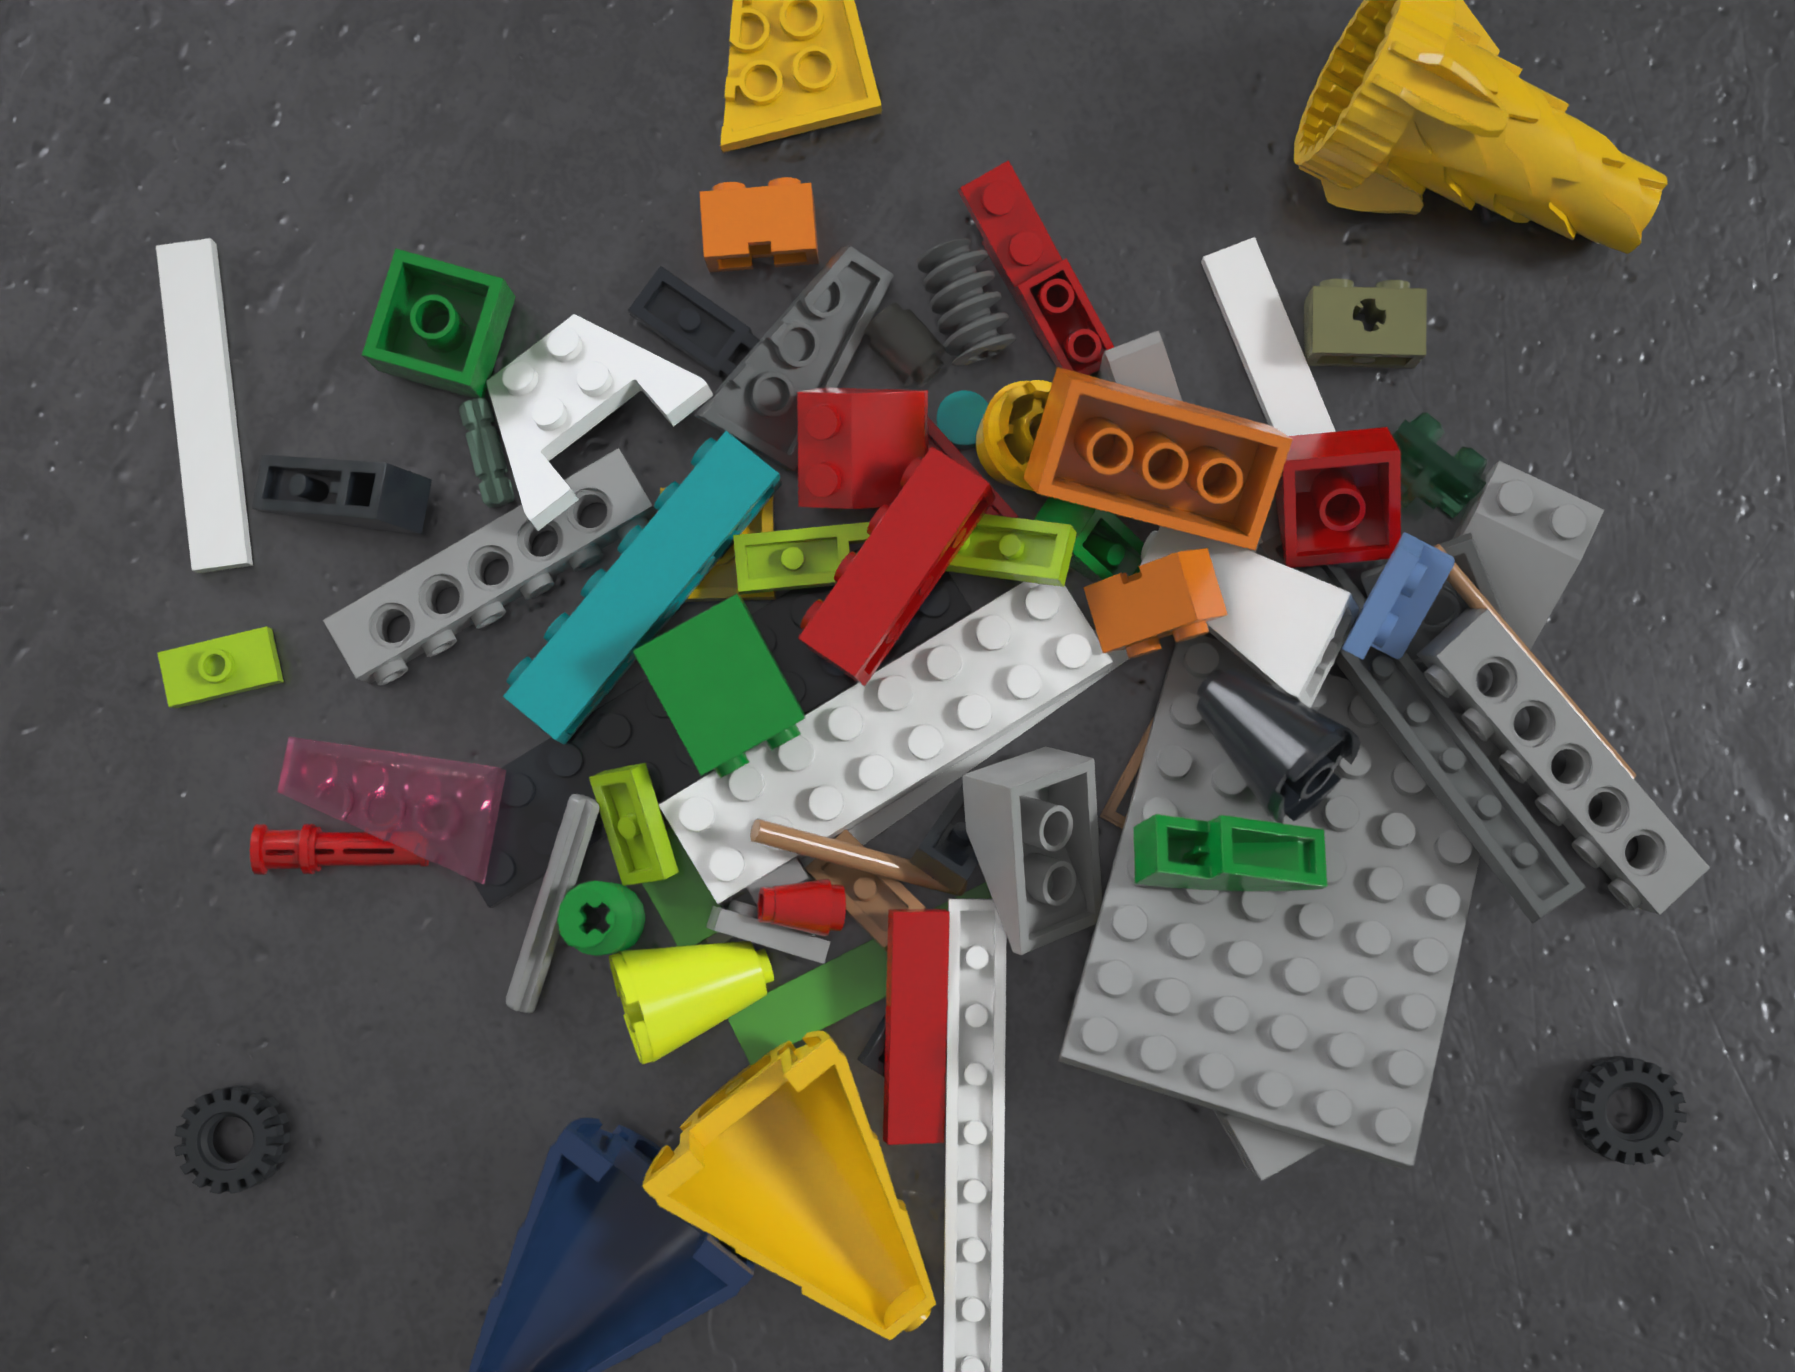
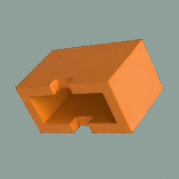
[699,177,819,273]
[1083,548,1228,659]

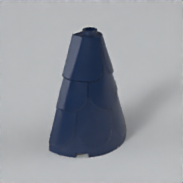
[468,1117,754,1372]

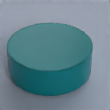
[936,390,988,449]

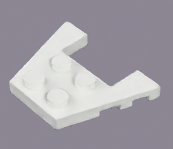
[486,314,714,531]

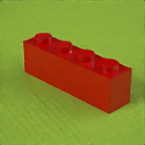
[798,446,996,687]

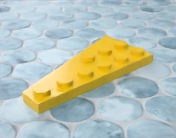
[720,0,882,153]

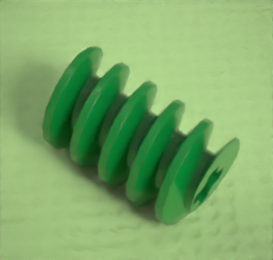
[557,881,646,956]

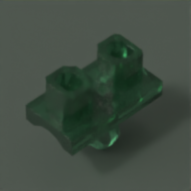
[1392,412,1487,518]

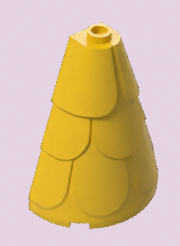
[642,1031,936,1340]

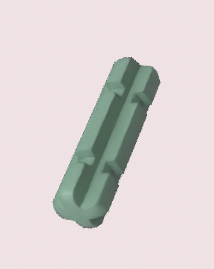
[459,398,515,508]

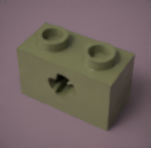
[1303,279,1427,368]

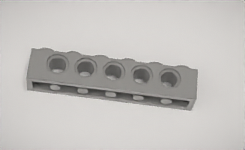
[323,448,657,686]
[1417,608,1710,915]

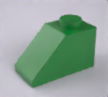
[1034,497,1144,583]

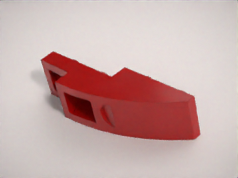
[957,160,1114,375]

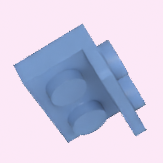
[1342,532,1455,660]

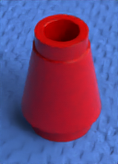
[758,878,846,937]

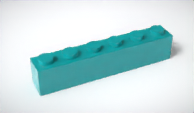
[503,431,783,744]

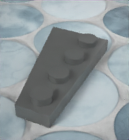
[694,246,894,471]

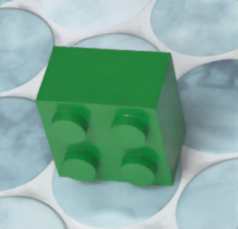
[362,248,516,399]

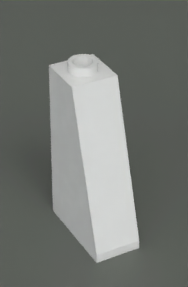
[1140,526,1360,708]

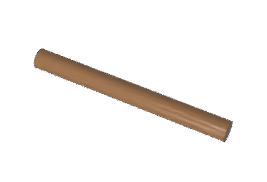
[750,819,967,896]

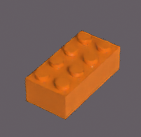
[1023,367,1293,550]

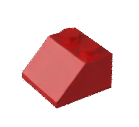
[797,388,928,509]
[1275,427,1401,568]

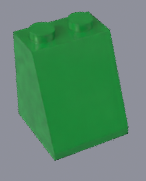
[633,594,806,779]

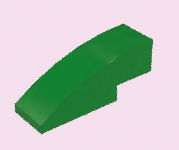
[1133,814,1328,891]

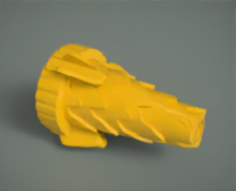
[1294,0,1668,254]

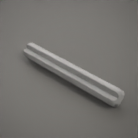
[506,794,599,1013]

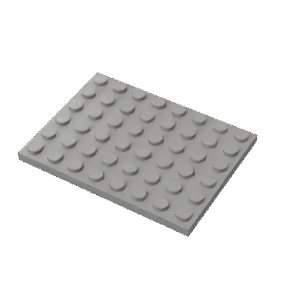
[1058,635,1502,1170]

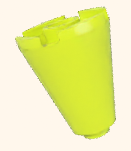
[608,941,774,1065]

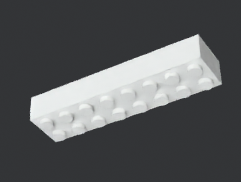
[659,582,1113,906]

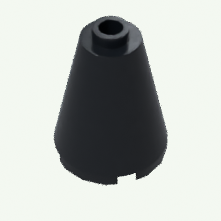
[1197,668,1361,824]

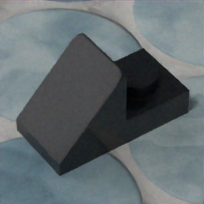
[909,784,978,894]

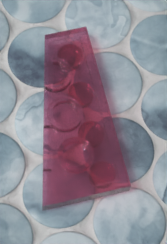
[277,737,506,884]

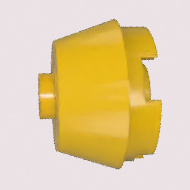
[976,380,1052,491]

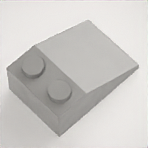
[1453,461,1604,649]
[962,746,1102,955]

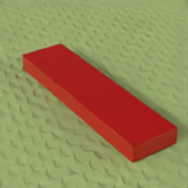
[883,909,950,1145]

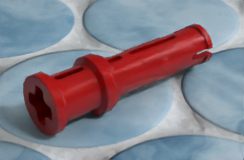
[250,824,431,875]

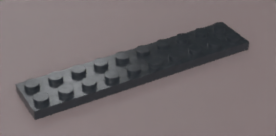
[431,547,972,908]

